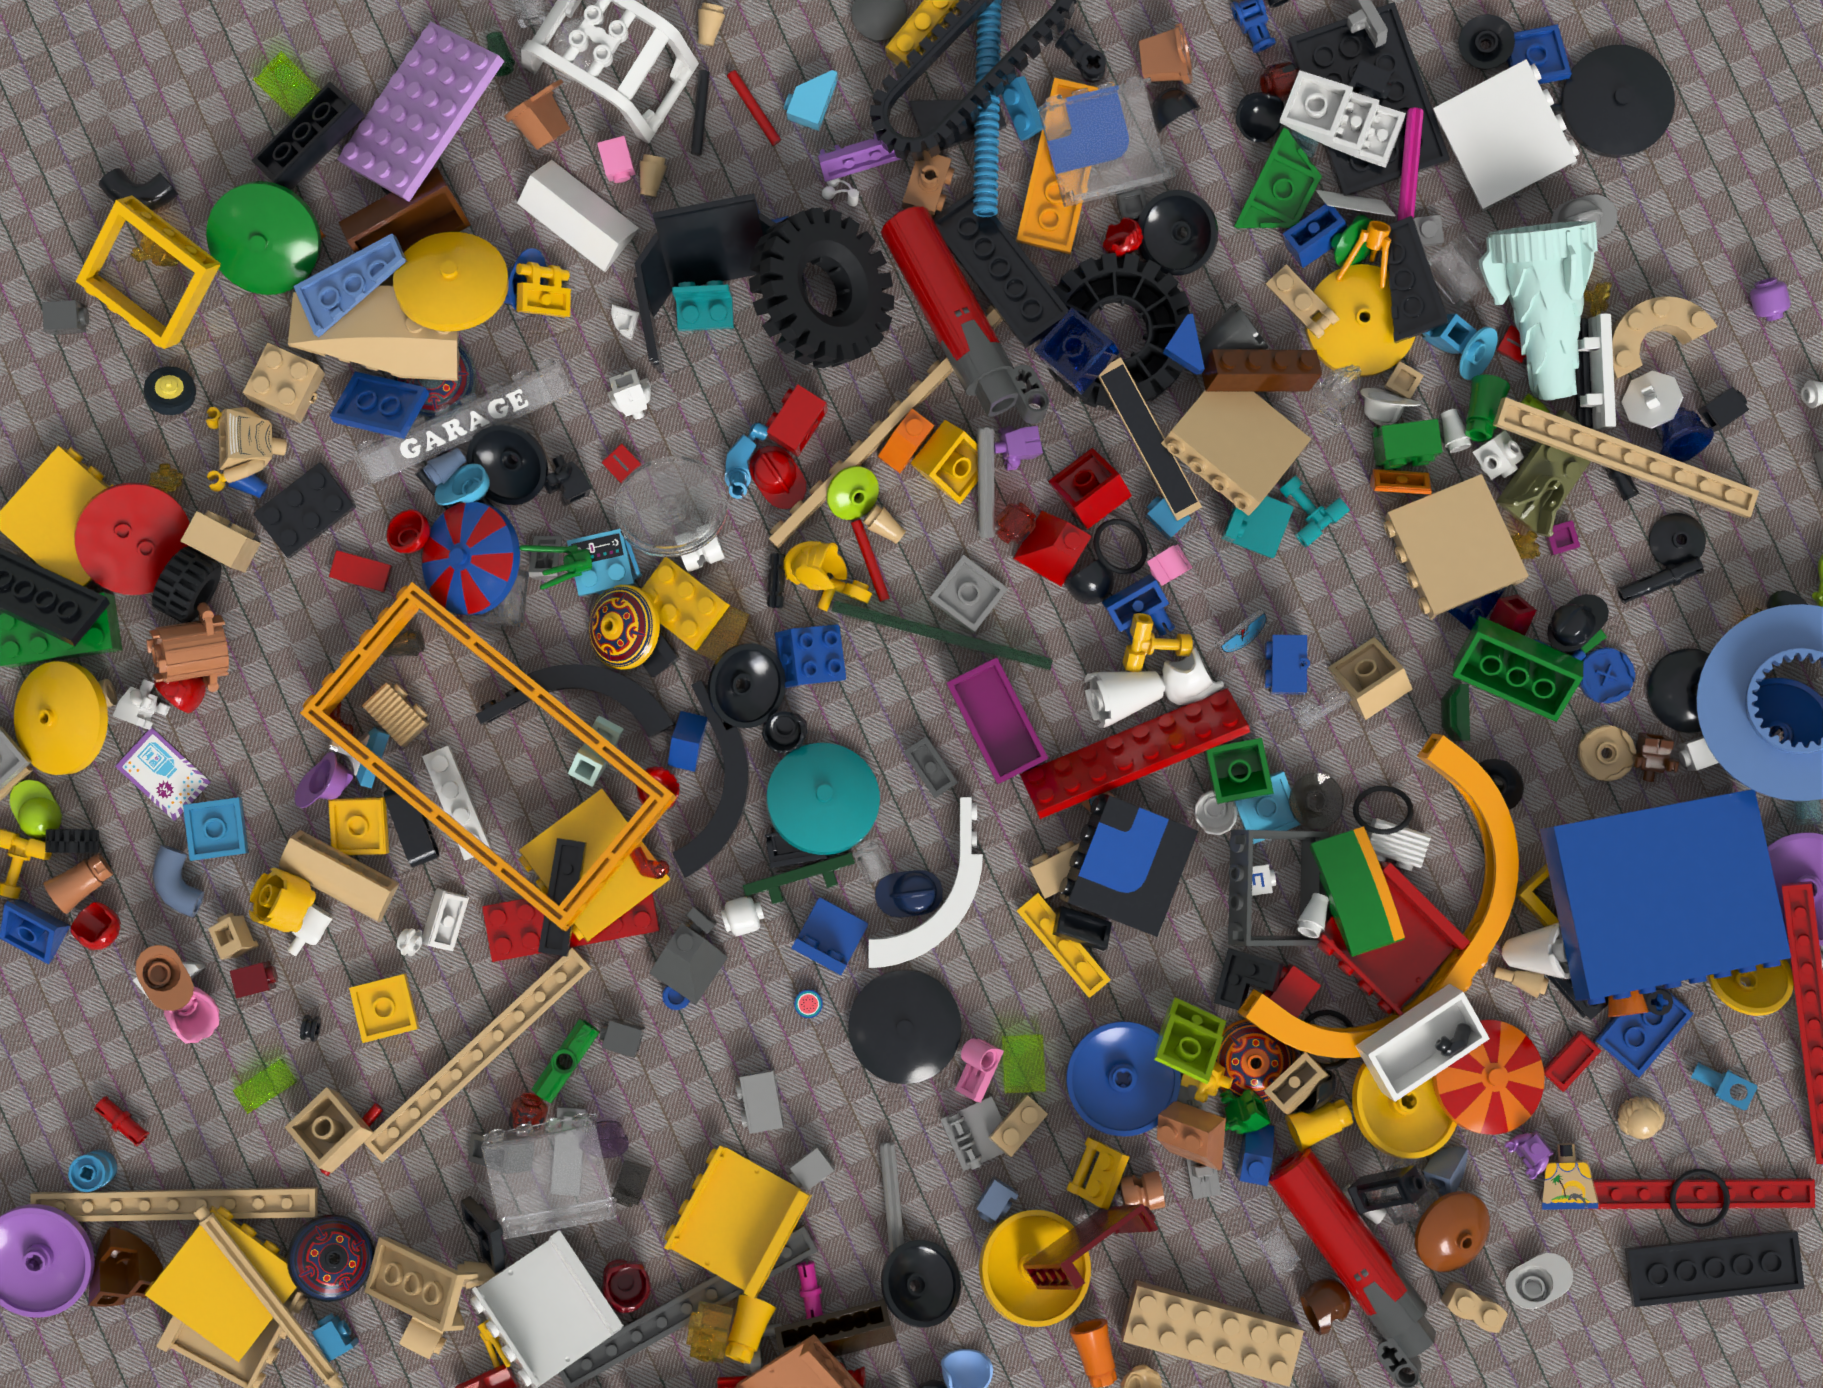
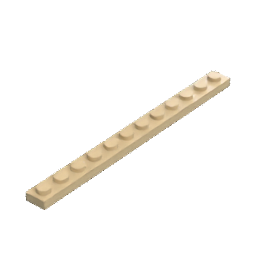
[769,305,1003,549]

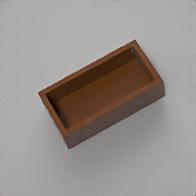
[338,167,471,253]

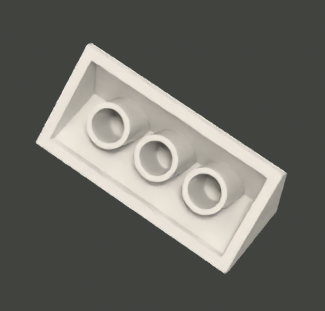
[517,160,639,272]

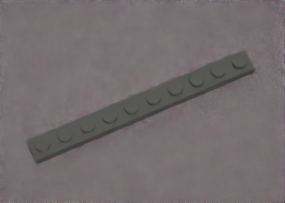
[559,1225,818,1388]

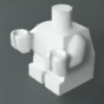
[607,369,651,419]
[113,679,170,730]

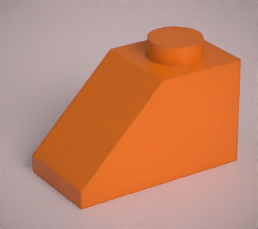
[878,408,934,474]

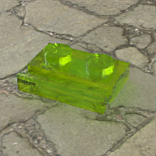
[253,51,321,119]
[1002,1034,1046,1093]

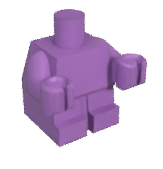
[994,426,1043,471]
[1504,1130,1554,1180]

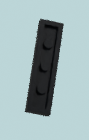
[538,838,587,957]

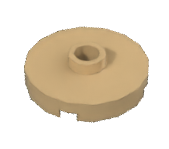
[1577,725,1636,781]

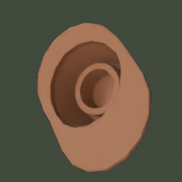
[135,945,194,1011]

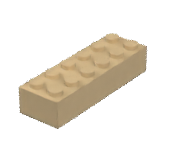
[1120,1280,1304,1387]

